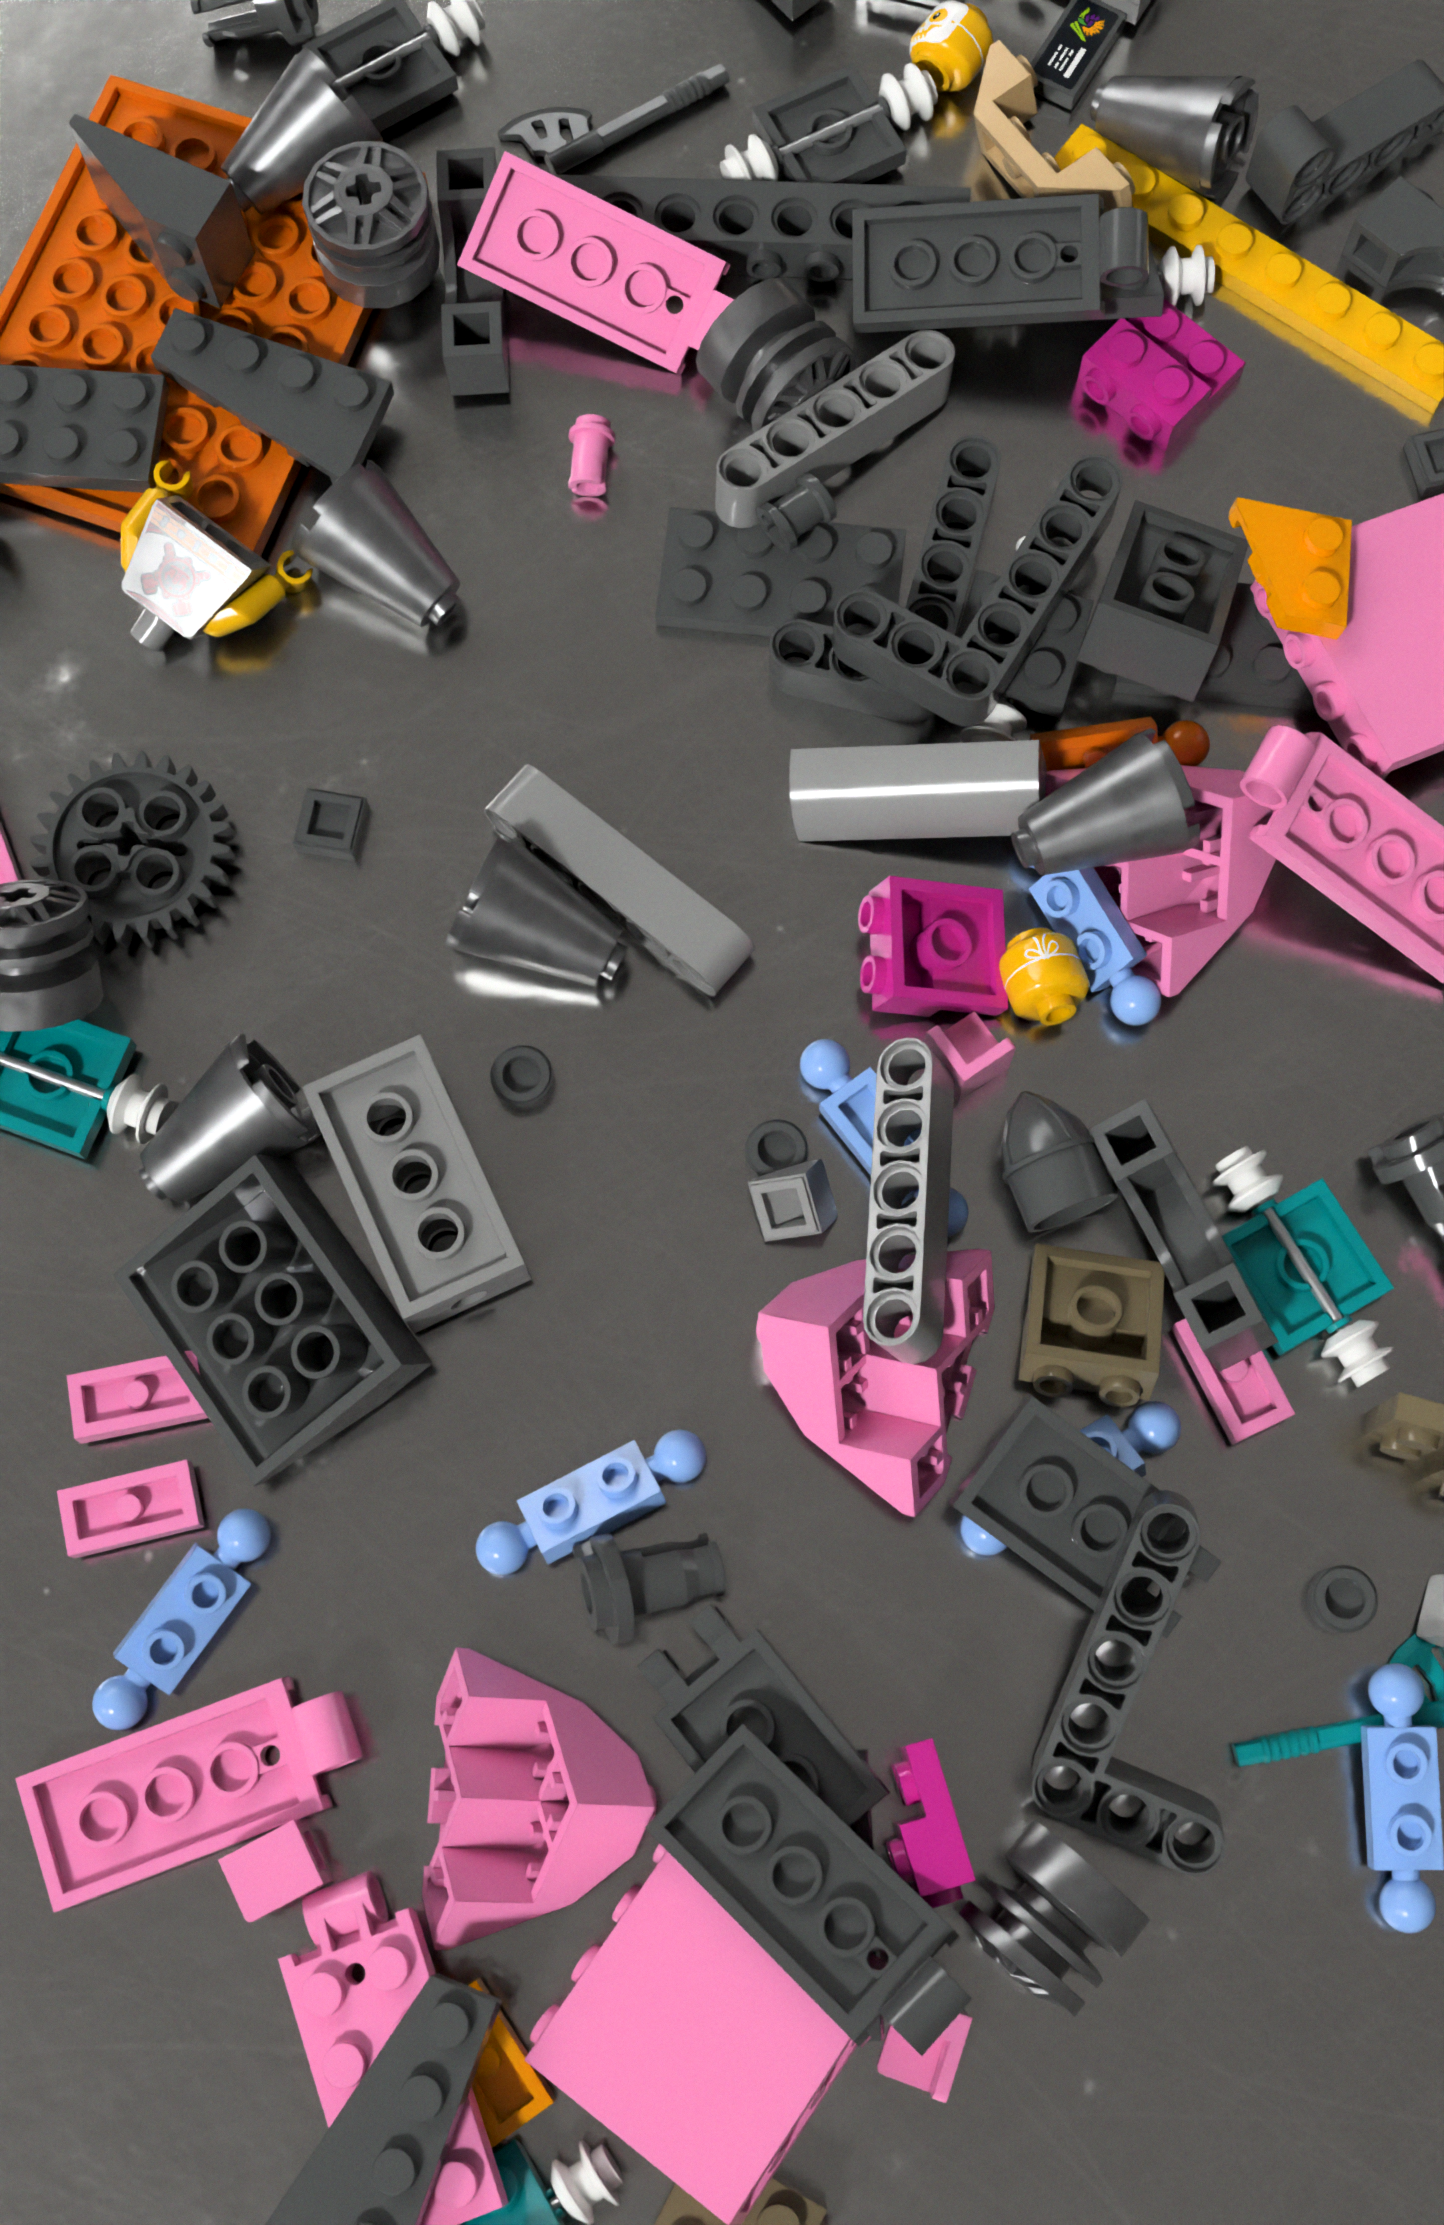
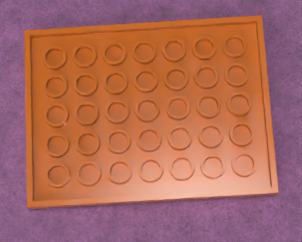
[0,74,428,557]

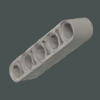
[715,330,955,528]
[484,764,756,996]
[863,1037,954,1364]

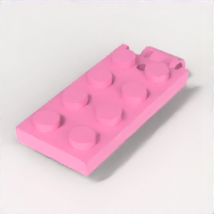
[457,151,734,375]
[1240,725,1444,984]
[15,1676,364,1912]
[278,1870,509,2225]

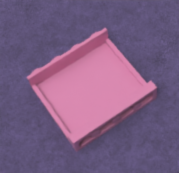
[1250,493,1444,780]
[524,1843,887,2225]

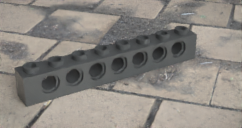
[552,174,971,282]

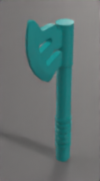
[1232,1633,1444,1767]

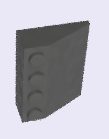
[113,1154,432,1486]

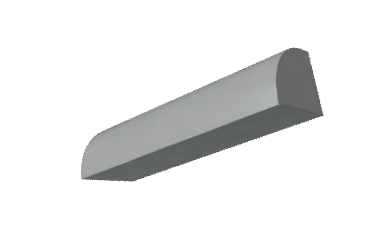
[789,740,1047,842]

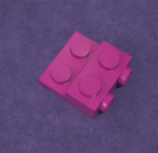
[1077,298,1246,452]
[858,876,1008,1017]
[884,1738,976,1908]

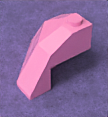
[1046,765,1276,997]
[756,1248,995,1517]
[422,1647,657,1950]

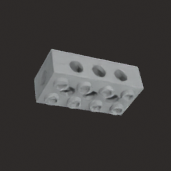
[302,1034,532,1333]

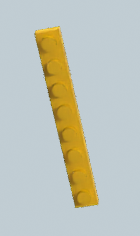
[1054,123,1444,414]

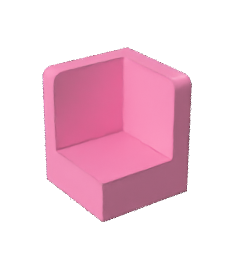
[924,1011,1016,1102]
[218,1818,335,1922]
[877,2010,973,2103]

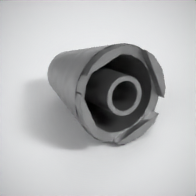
[221,47,383,214]
[1090,76,1260,200]
[291,460,461,627]
[1011,728,1200,876]
[445,833,628,986]
[139,1033,322,1203]

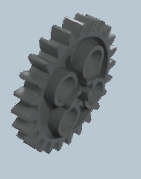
[30,751,236,949]

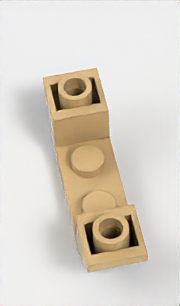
[974,40,1135,217]

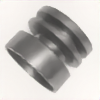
[302,141,440,308]
[696,278,856,432]
[0,879,104,1032]
[958,1820,1150,2017]

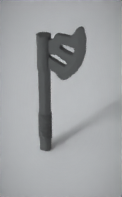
[497,63,730,175]

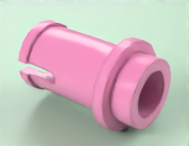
[568,414,616,497]

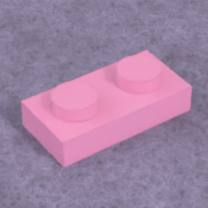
[1171,1318,1295,1445]
[66,1350,208,1444]
[57,1459,205,1558]

